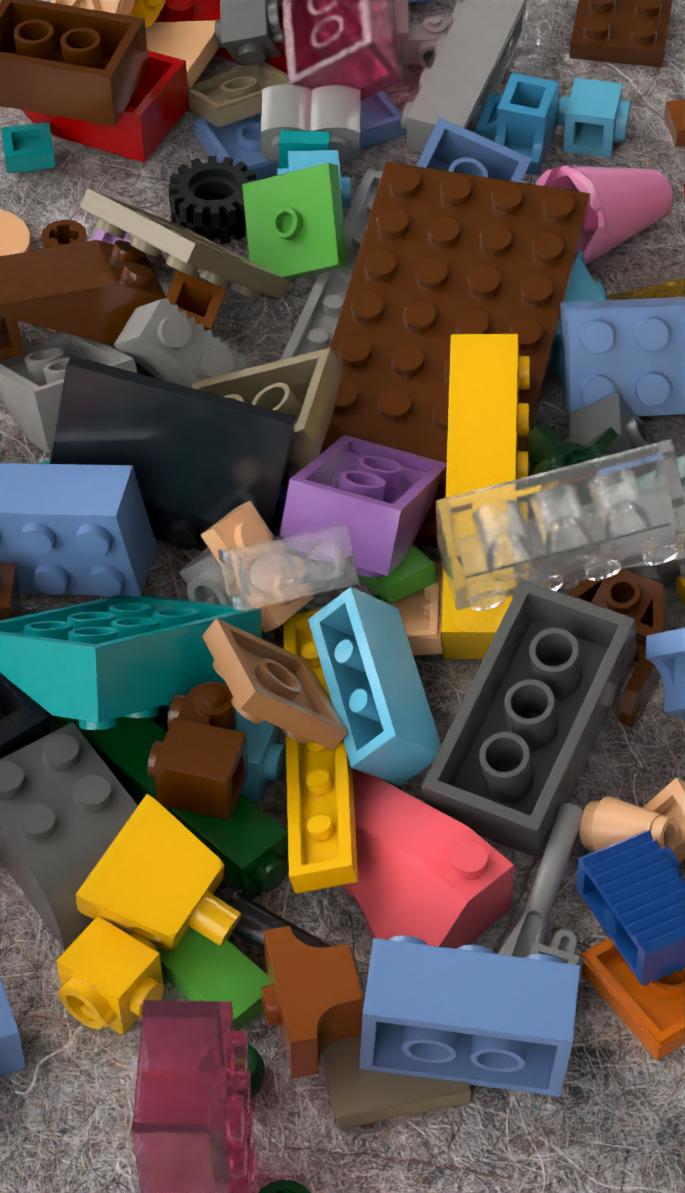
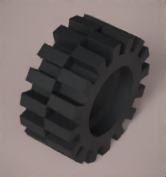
[168,156,258,244]

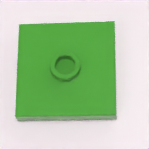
[242,162,348,280]

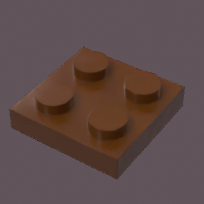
[569,0,672,67]

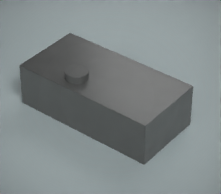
[421,579,637,860]

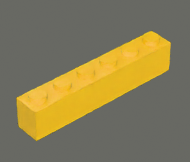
[441,334,530,659]

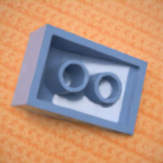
[416,117,531,182]

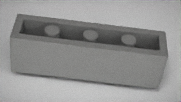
[401,0,526,154]

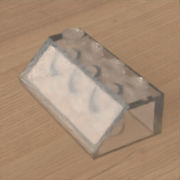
[436,439,685,611]

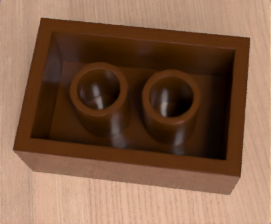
[0,0,149,126]

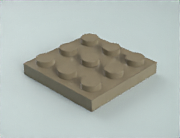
[80,188,290,301]

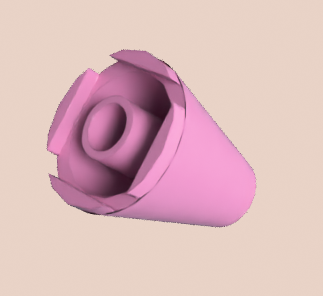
[536,165,673,265]

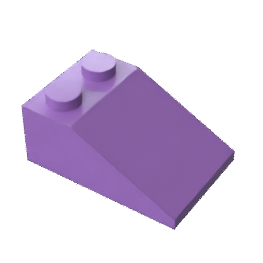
[278,435,447,577]

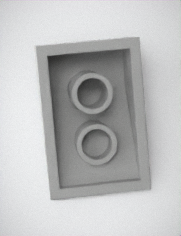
[0,333,137,454]

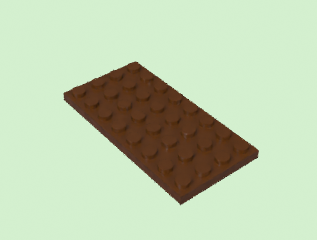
[287,162,590,549]

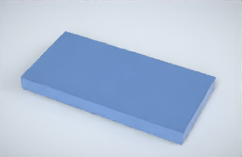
[193,68,407,180]

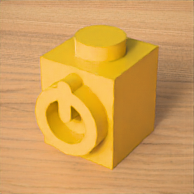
[56,916,164,1035]

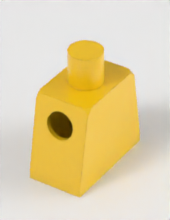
[76,794,242,952]

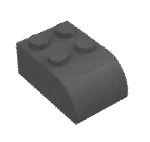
[0,722,138,951]

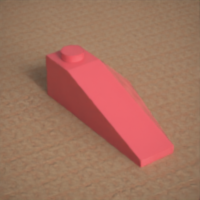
[343,769,514,949]

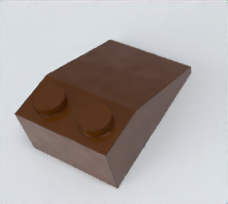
[0,240,166,345]

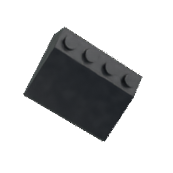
[50,355,297,551]

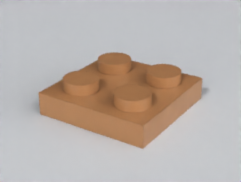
[202,618,348,751]

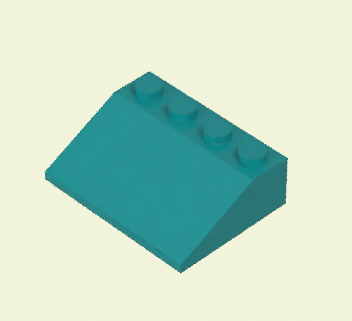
[0,594,262,730]

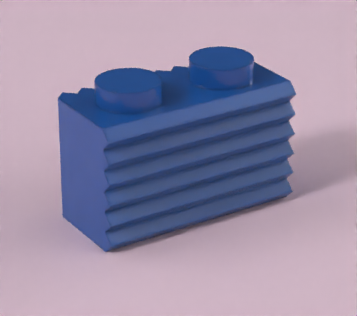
[576,830,685,986]

